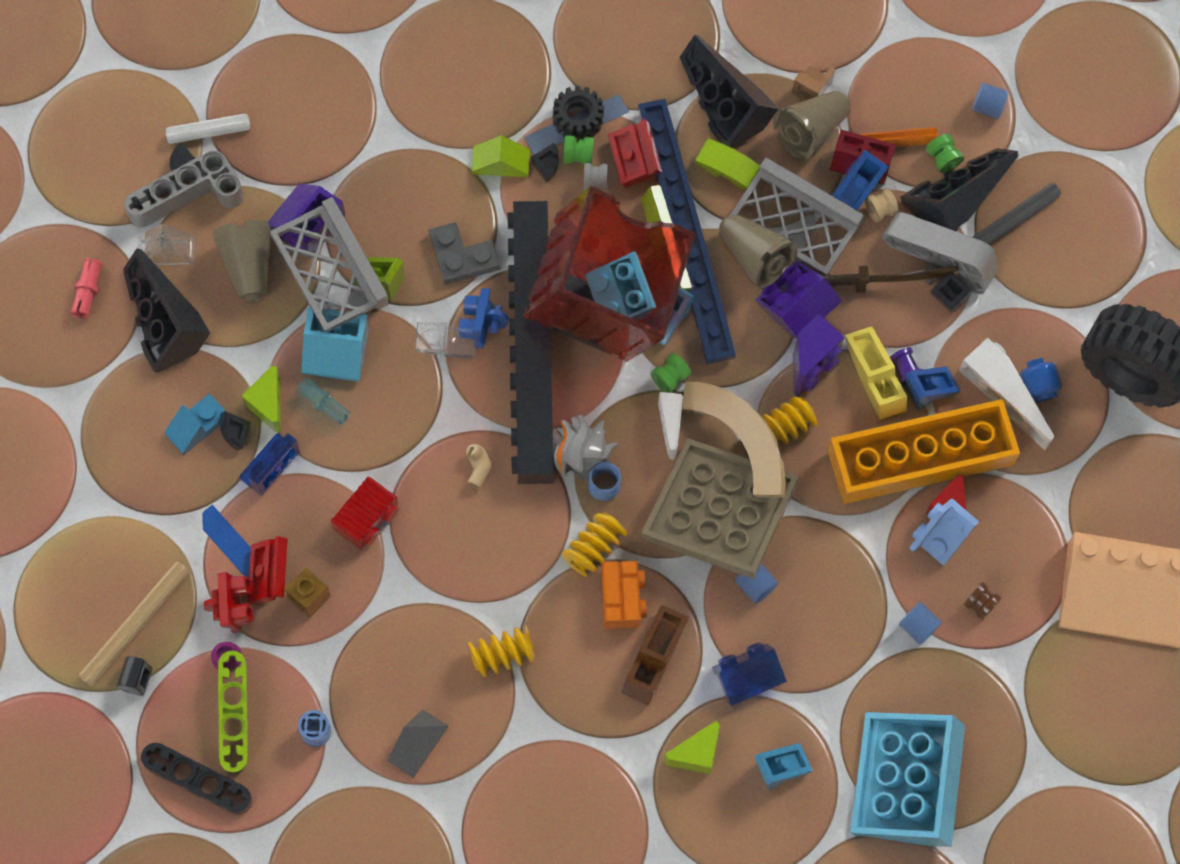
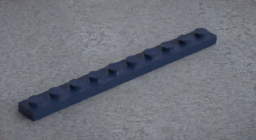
[638,99,736,365]

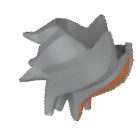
[553,414,618,482]

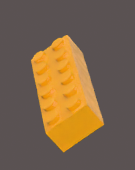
[827,399,1020,504]

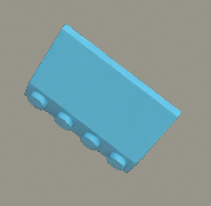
[850,712,965,847]

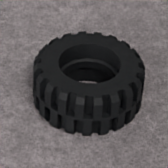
[1081,304,1180,408]

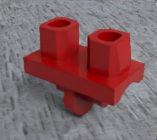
[203,572,254,633]

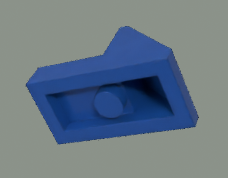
[831,150,889,211]
[906,366,960,411]

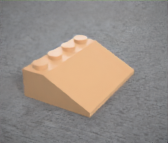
[1058,532,1180,648]

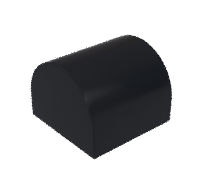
[930,273,972,313]
[117,656,152,696]

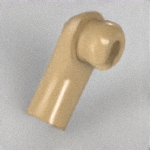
[466,444,492,490]

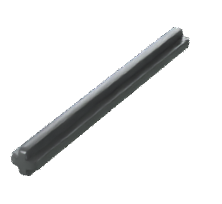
[925,183,1061,285]

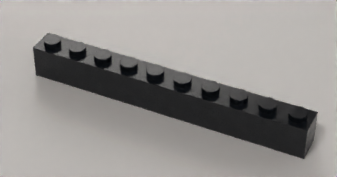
[507,201,554,484]

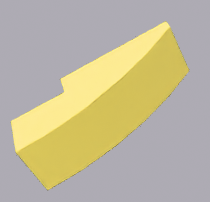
[845,326,907,420]

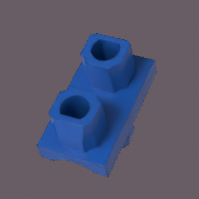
[458,288,509,348]

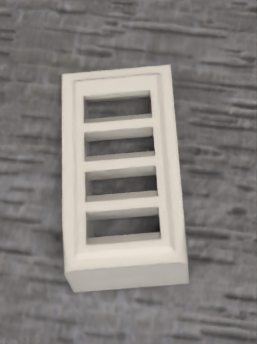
[658,392,683,460]

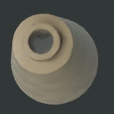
[773,91,850,160]
[719,214,798,290]
[213,220,271,303]

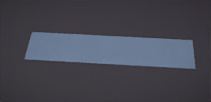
[524,94,629,154]

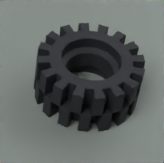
[553,86,604,139]

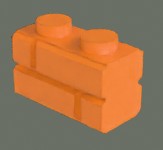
[601,561,647,629]

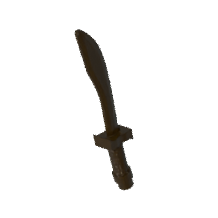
[823,266,958,293]

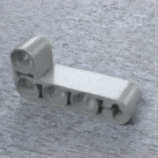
[124,151,244,227]
[882,212,998,294]

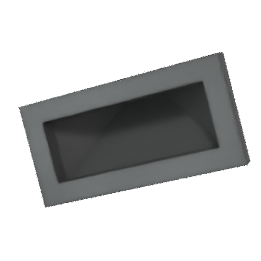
[388,709,448,778]

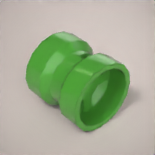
[926,134,965,173]
[563,135,594,165]
[650,353,692,393]

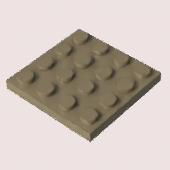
[641,438,799,579]

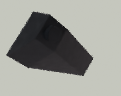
[680,35,779,149]
[900,148,1019,231]
[123,248,210,372]

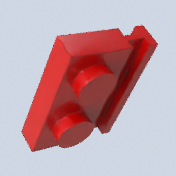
[608,119,662,188]
[247,536,288,605]

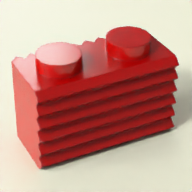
[331,476,398,550]

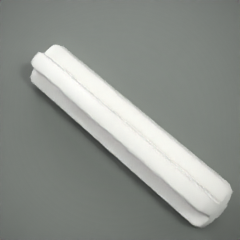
[166,114,250,144]

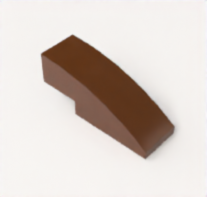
[621,605,689,705]

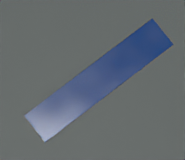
[202,504,251,578]

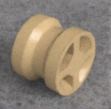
[865,188,899,223]

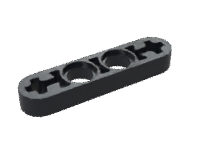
[141,742,252,815]

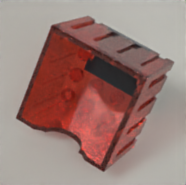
[523,185,696,362]

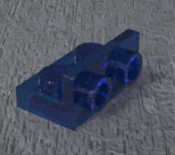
[240,433,300,496]
[712,642,787,706]

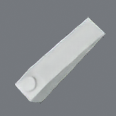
[959,338,1054,450]

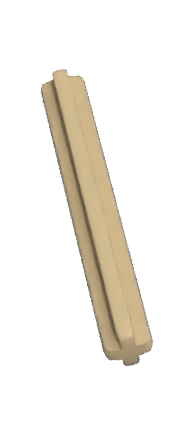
[79,562,189,686]

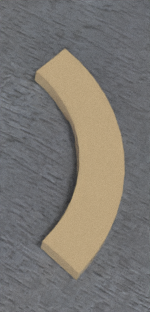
[682,381,786,498]

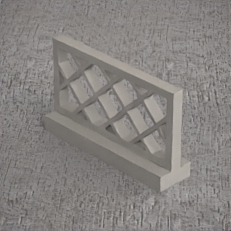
[730,157,864,275]
[270,197,388,333]

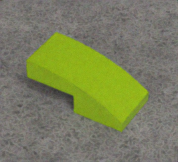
[694,138,760,191]

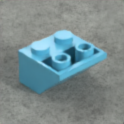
[585,252,656,329]
[301,307,369,382]

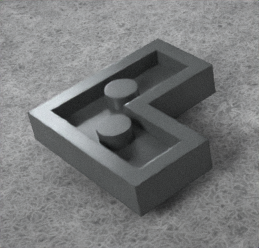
[429,222,500,285]

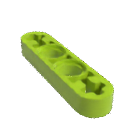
[218,651,248,773]

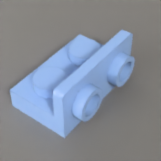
[909,498,979,566]

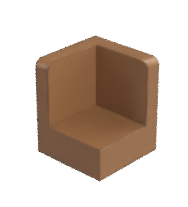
[792,66,835,100]

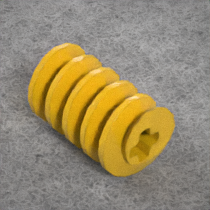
[762,397,818,449]
[562,512,628,577]
[467,625,535,677]

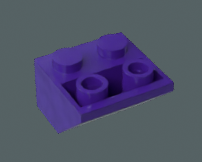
[268,183,345,259]
[755,261,842,339]
[793,314,845,397]

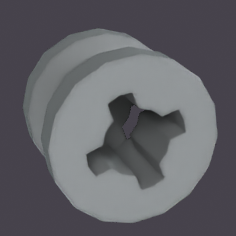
[583,163,608,192]

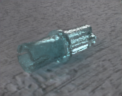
[296,377,350,424]

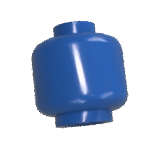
[1020,358,1062,403]

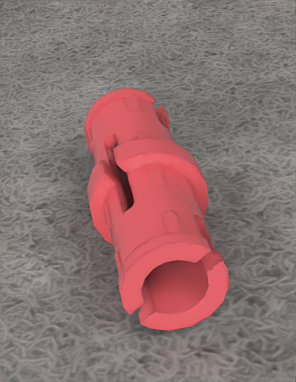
[70,258,103,319]

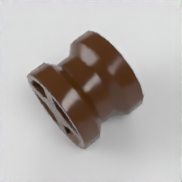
[964,582,1002,620]

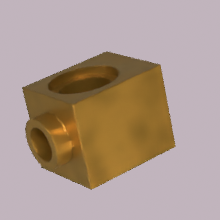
[285,567,331,618]

